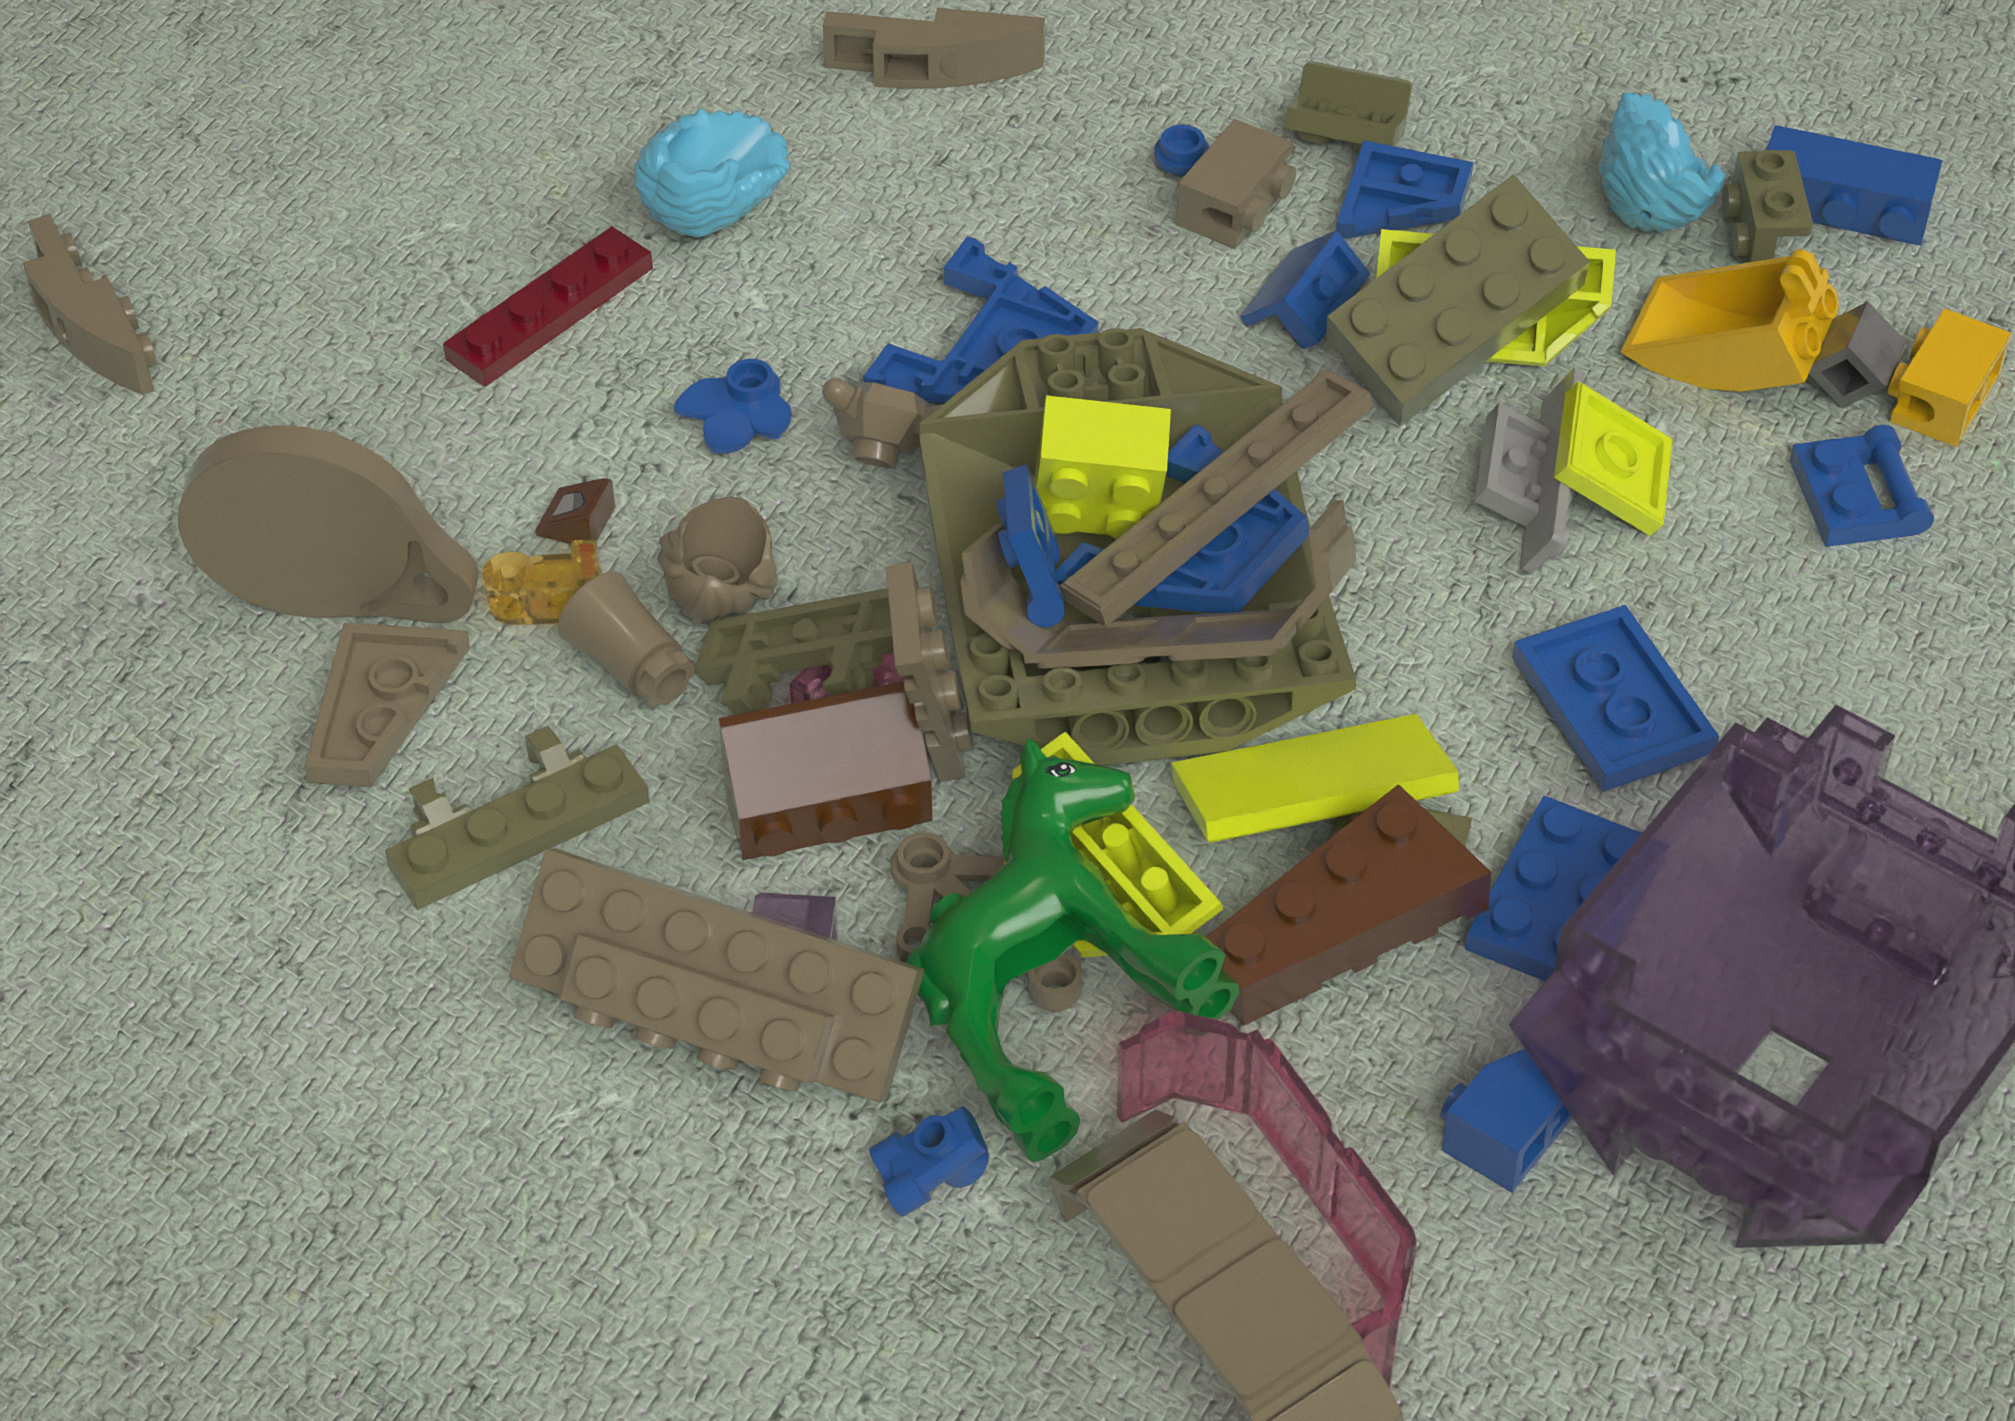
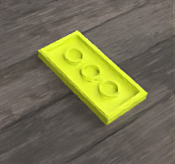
[1171,713,1459,843]

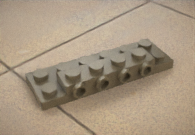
[509,848,925,1102]

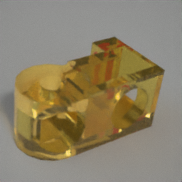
[482,539,603,625]

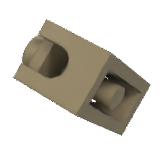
[1177,119,1296,249]

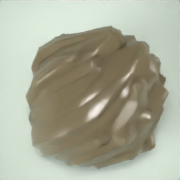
[657,496,778,624]

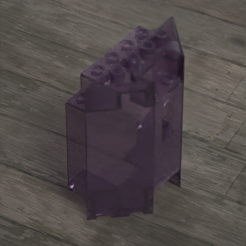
[1509,704,2015,1248]

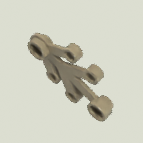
[891,832,1082,1012]

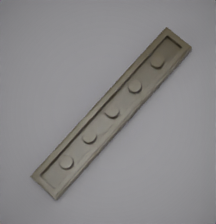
[1060,369,1373,627]

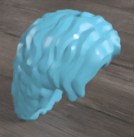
[1598,92,1726,233]
[634,108,790,238]

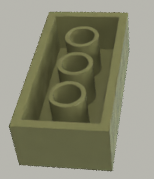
[1326,174,1590,427]

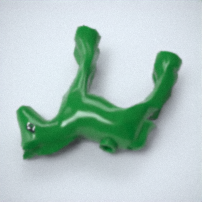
[906,738,1239,1162]

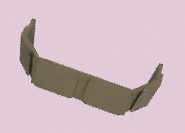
[961,500,1357,669]
[1049,1109,1403,1421]

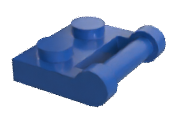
[1789,425,1934,547]
[997,464,1065,628]

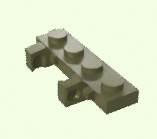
[695,588,894,715]
[385,726,649,910]

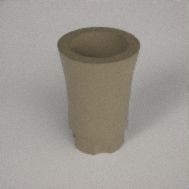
[557,572,695,708]

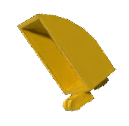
[1620,249,1839,392]

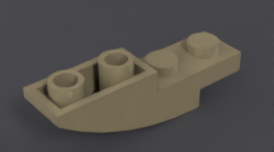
[823,8,1045,89]
[23,214,157,395]

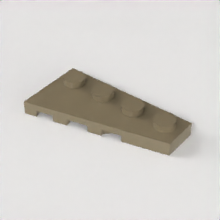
[886,562,973,782]

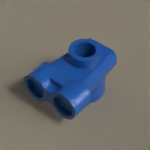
[869,1106,989,1217]

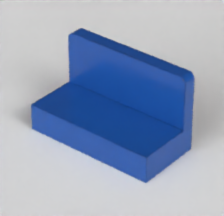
[1240,230,1371,349]

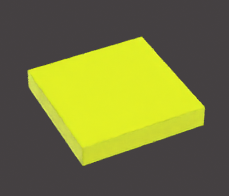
[1554,381,1673,536]

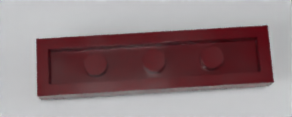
[443,226,653,387]

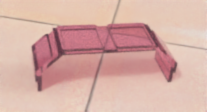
[1117,1010,1417,1388]

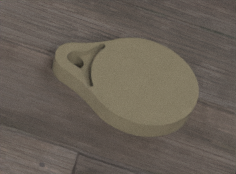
[178,425,479,623]

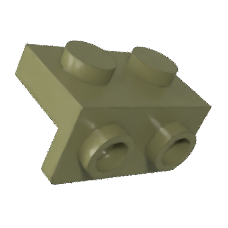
[1284,61,1413,152]
[1722,150,1813,263]

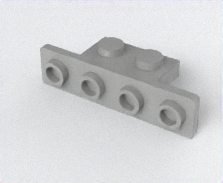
[1474,368,1585,574]

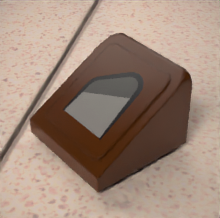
[535,478,616,549]

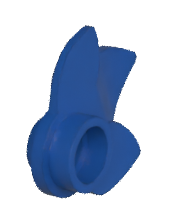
[674,359,791,454]

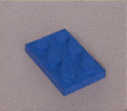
[1512,605,1720,792]
[1465,795,1665,999]

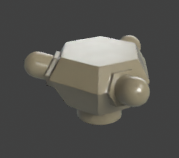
[822,378,942,469]

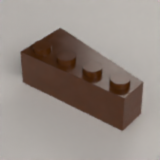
[1206,784,1491,1025]

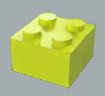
[1034,395,1171,539]

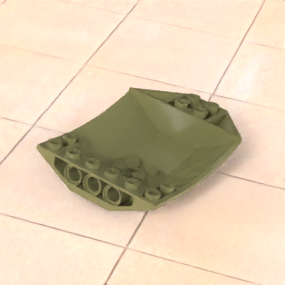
[919,328,1356,766]

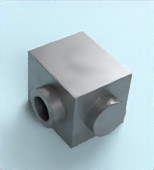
[1809,301,1906,408]

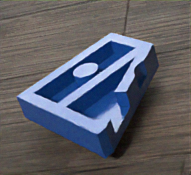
[1336,140,1473,239]

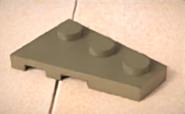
[304,622,470,787]

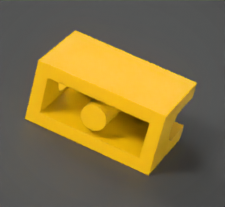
[1888,308,2011,447]

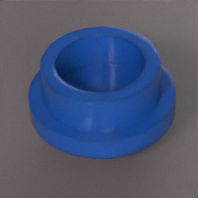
[1154,124,1209,176]

